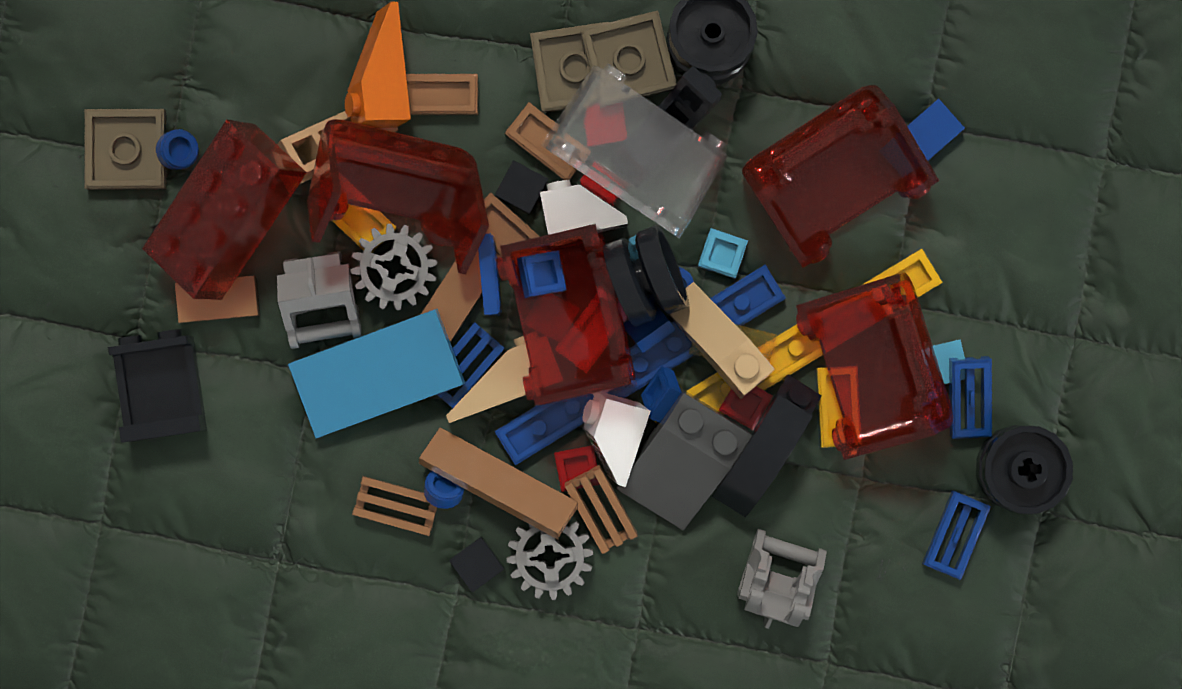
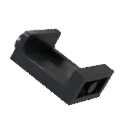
[108,329,207,443]

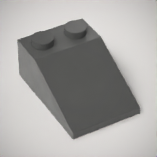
[616,388,752,530]

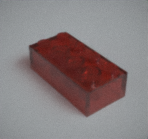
[142,119,307,300]

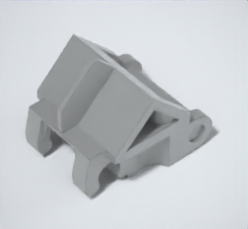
[277,251,362,349]
[737,529,827,629]

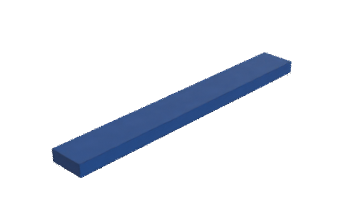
[495,265,786,465]

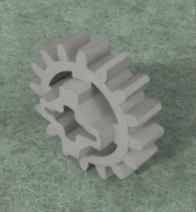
[350,224,437,310]
[506,521,593,600]

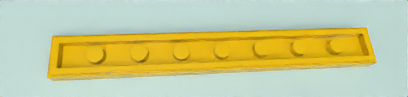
[655,249,943,424]

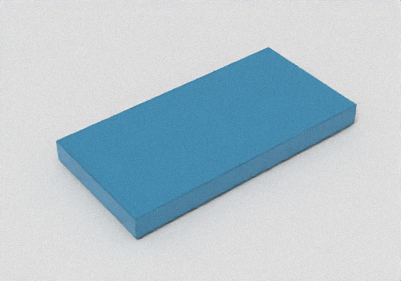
[288,308,465,438]

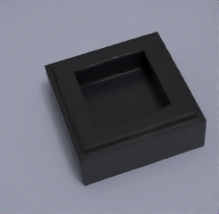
[495,160,549,214]
[449,536,505,592]

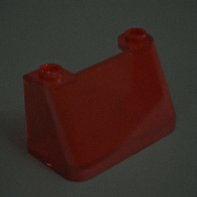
[742,85,939,268]
[496,224,637,406]
[796,272,953,460]

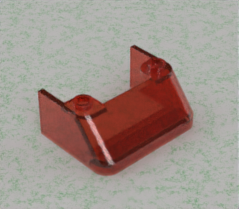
[307,119,489,275]

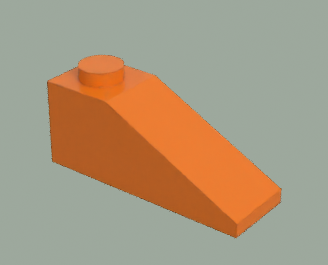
[345,2,411,129]

